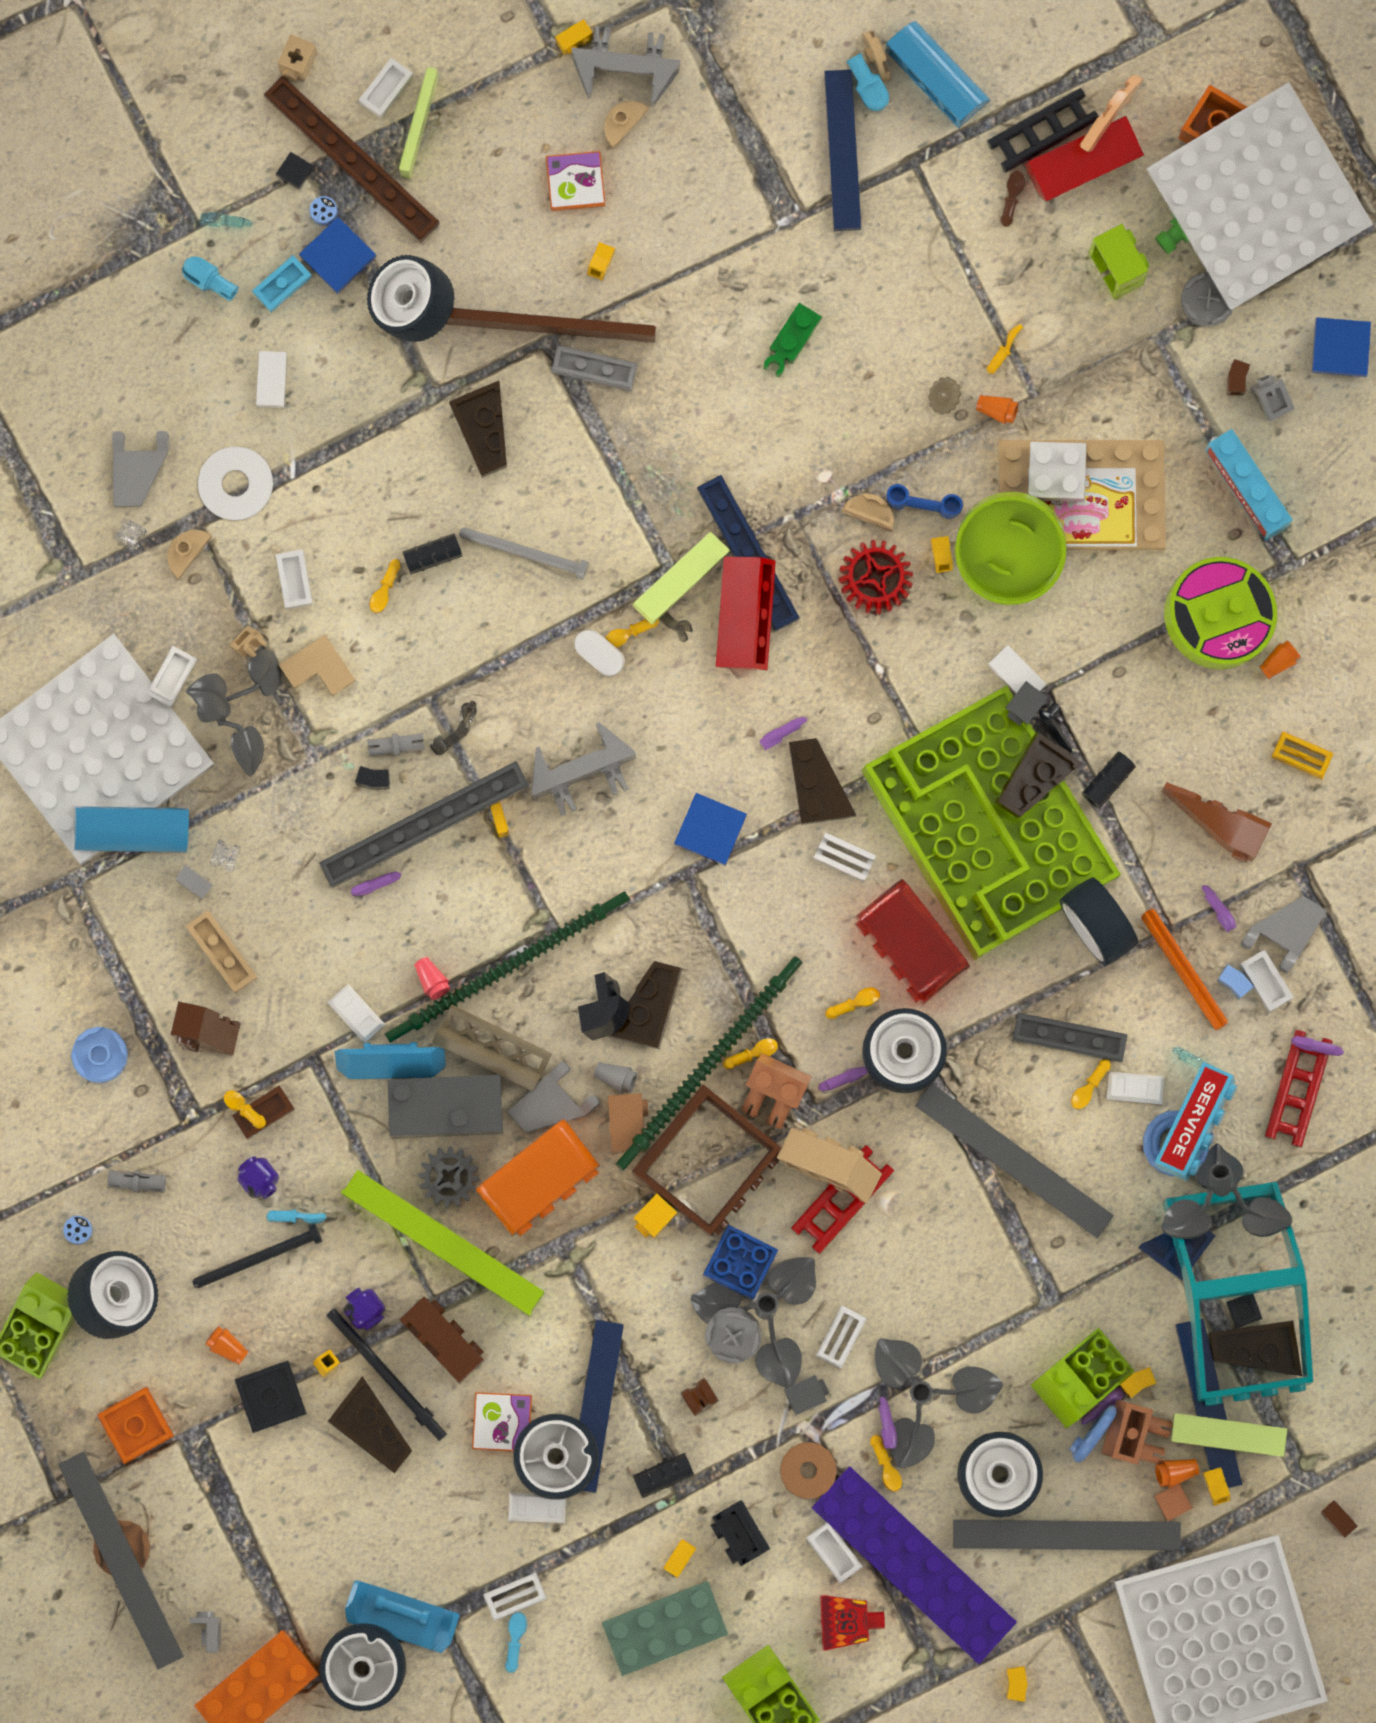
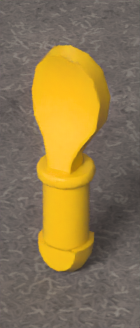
[986,324,1024,374]
[369,559,401,613]
[605,619,659,648]
[825,987,880,1019]
[722,1038,778,1070]
[1071,1059,1111,1110]
[224,1090,266,1129]
[870,1435,902,1492]

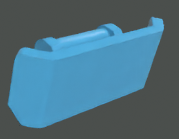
[335,1042,446,1079]
[345,1580,459,1653]

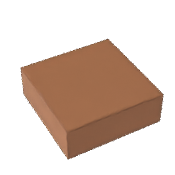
[1154,1483,1193,1522]

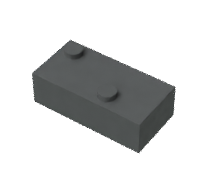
[387,1075,503,1139]

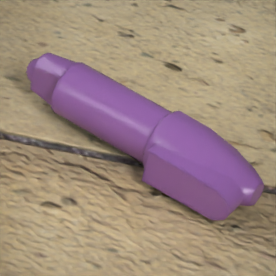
[759,716,807,750]
[351,871,401,896]
[1202,885,1236,932]
[1291,1036,1344,1056]
[818,1067,868,1092]
[1081,1386,1125,1425]
[878,1397,897,1449]

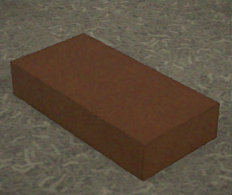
[232,1085,295,1140]

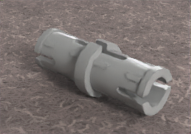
[367,733,425,757]
[108,1170,166,1193]

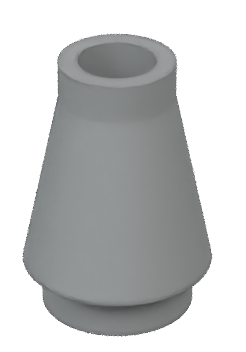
[594,1062,638,1094]

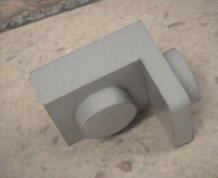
[1250,375,1295,421]
[190,1612,221,1652]

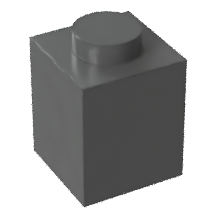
[1005,681,1048,726]
[784,1375,829,1416]

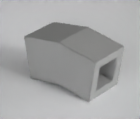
[175,865,213,900]

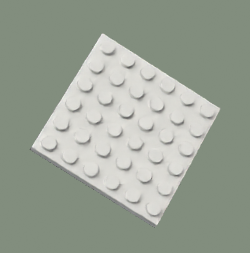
[1146,82,1373,310]
[0,634,215,866]
[1114,1535,1328,1723]

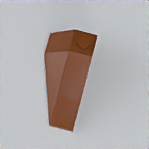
[1161,782,1272,863]

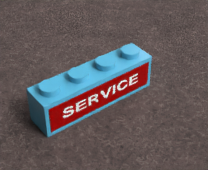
[1205,429,1292,541]
[1155,1062,1237,1181]

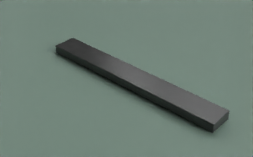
[319,761,530,888]
[915,1083,1114,1239]
[58,1451,184,1670]
[953,1520,1181,1551]

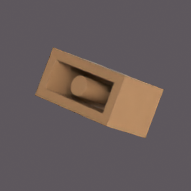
[608,1093,651,1154]

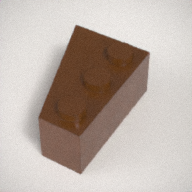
[171,1001,241,1055]
[399,1296,484,1384]

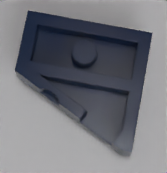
[1138,1230,1216,1281]

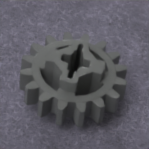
[418,1146,480,1208]

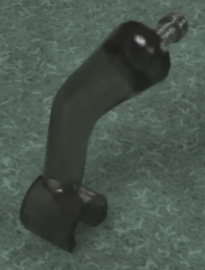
[659,612,693,642]
[430,701,477,756]

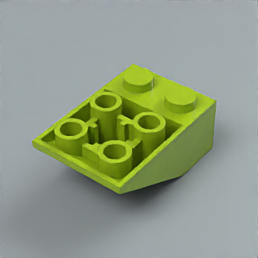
[0,1272,75,1379]
[1030,1327,1135,1429]
[722,1644,820,1723]

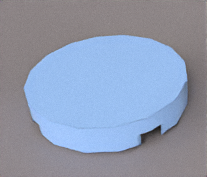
[71,1027,128,1083]

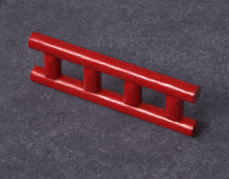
[1264,1030,1333,1148]
[791,1145,894,1254]

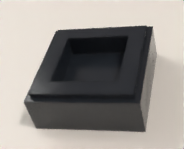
[276,151,314,190]
[1225,1294,1263,1329]

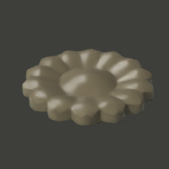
[928,377,961,415]

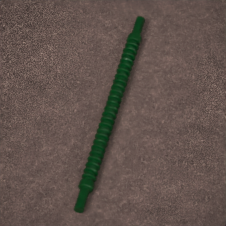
[385,891,630,1043]
[615,956,803,1171]

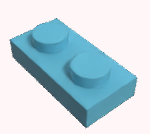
[252,255,312,313]

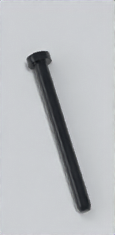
[192,1224,323,1288]

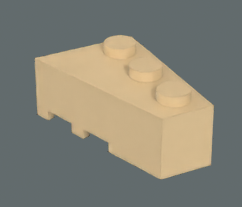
[777,1128,882,1204]

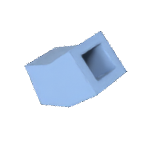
[1217,964,1254,1000]

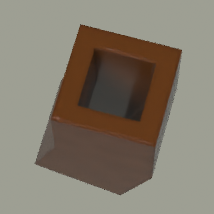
[1227,359,1250,396]
[1321,1500,1358,1538]

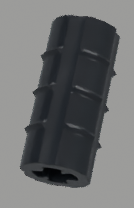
[402,533,463,575]
[1081,751,1136,809]
[632,1452,695,1499]

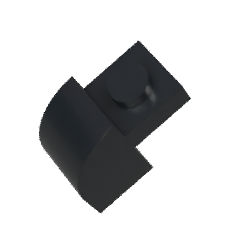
[578,972,630,1041]

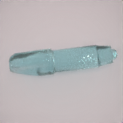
[200,212,252,228]
[1172,1047,1215,1071]

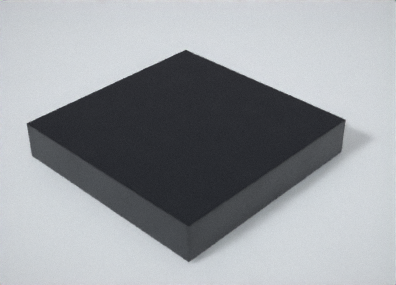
[234,1361,307,1433]

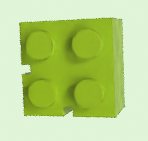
[1089,224,1150,300]

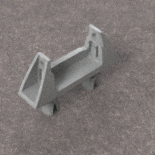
[572,26,680,106]
[532,722,636,816]

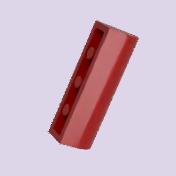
[1024,116,1144,201]
[716,557,776,671]

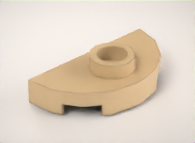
[861,30,891,83]
[604,101,649,150]
[841,493,894,532]
[167,530,212,580]

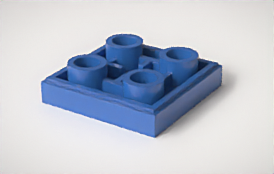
[299,217,377,294]
[1312,317,1371,377]
[674,793,747,866]
[702,1224,778,1301]

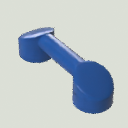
[886,484,963,519]

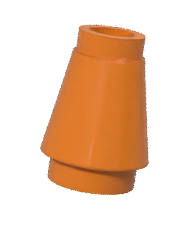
[976,395,1019,424]
[1259,640,1301,679]
[205,1326,249,1365]
[1155,1458,1199,1488]

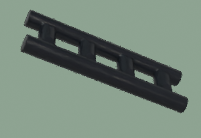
[987,88,1099,173]

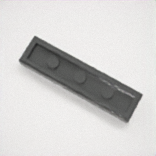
[1012,1013,1128,1063]

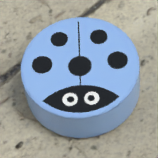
[310,196,338,225]
[63,1216,93,1245]

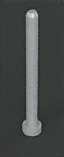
[459,528,589,580]

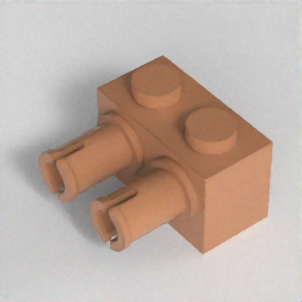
[741,1053,812,1129]
[1101,1399,1173,1465]

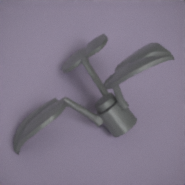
[186,649,281,776]
[1161,1143,1293,1239]
[691,1257,816,1388]
[875,1338,1003,1468]

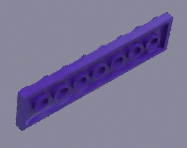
[811,1466,1017,1664]

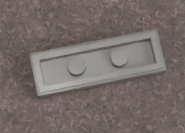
[551,345,638,392]

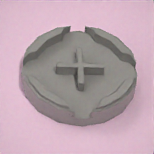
[1181,272,1233,327]
[705,1307,762,1364]

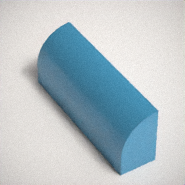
[885,21,991,129]
[74,806,189,852]

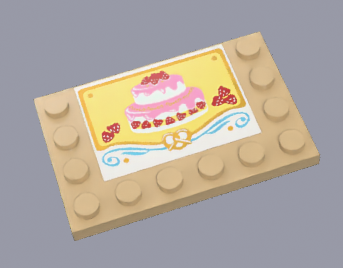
[998,440,1166,550]

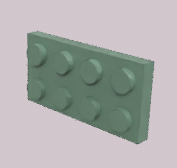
[602,1581,728,1676]

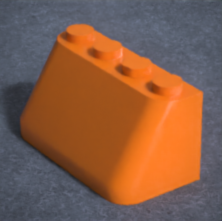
[476,1119,600,1237]

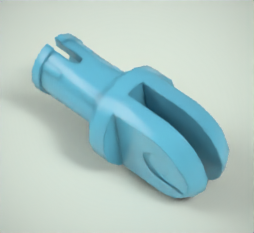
[846,53,890,111]
[182,256,239,302]

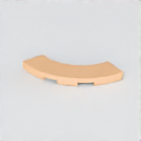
[1080,74,1144,152]

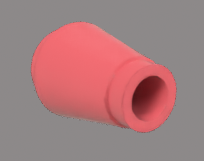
[414,957,450,1000]

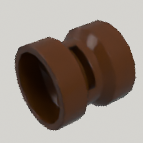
[680,1378,719,1416]

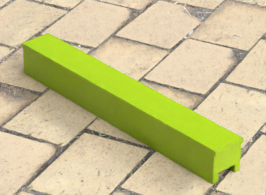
[341,1170,545,1317]

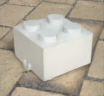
[1029,442,1087,505]

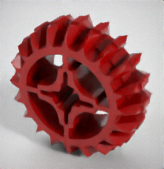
[838,540,913,615]

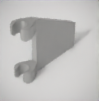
[112,431,169,507]
[1241,896,1327,973]
[507,1062,600,1133]

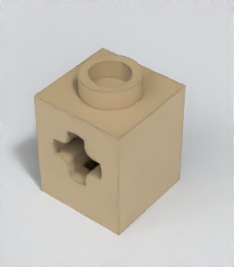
[278,34,317,82]

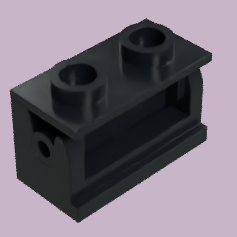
[710,1499,770,1566]

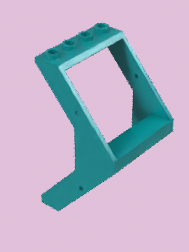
[1163,1182,1313,1406]

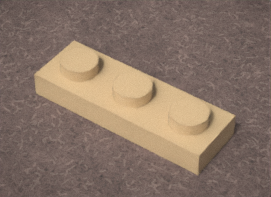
[186,910,258,994]

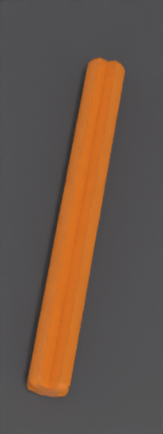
[1141,908,1228,1030]

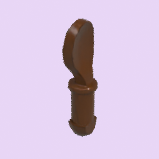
[1000,171,1025,227]

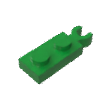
[764,303,822,377]

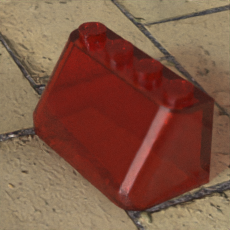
[855,878,970,1006]

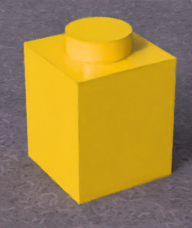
[634,1194,677,1239]

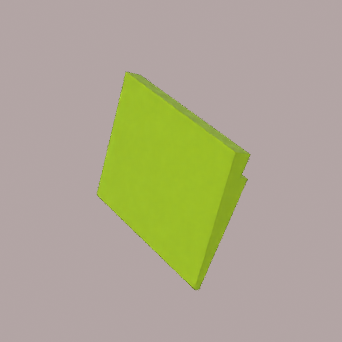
[861,686,1121,961]

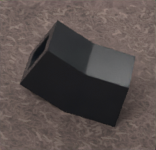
[355,766,390,790]

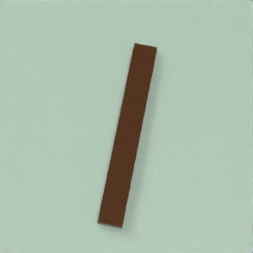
[264,76,440,243]
[446,308,656,343]

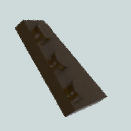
[449,380,507,478]
[994,733,1083,818]
[789,738,857,825]
[609,961,682,1050]
[1208,1320,1302,1377]
[328,1376,412,1474]

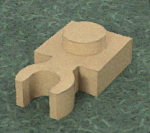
[229,625,266,658]

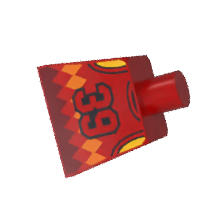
[820,1595,885,1650]

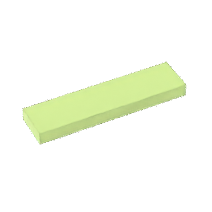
[399,67,439,179]
[633,531,730,625]
[1170,1413,1287,1457]

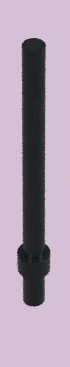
[326,1308,447,1441]

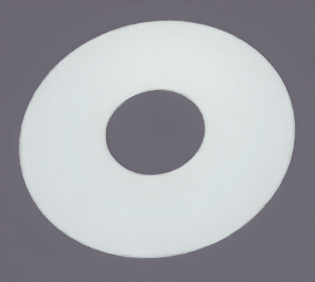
[198,447,273,520]

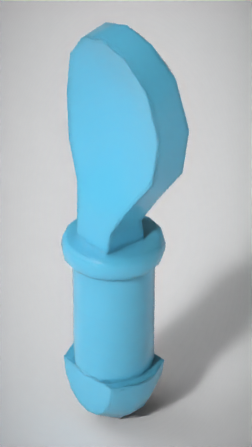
[266,1209,326,1224]
[505,1612,527,1673]

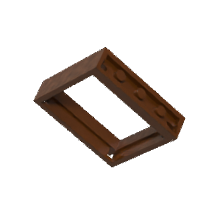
[632,1084,781,1237]

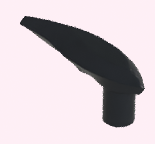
[1039,702,1073,753]

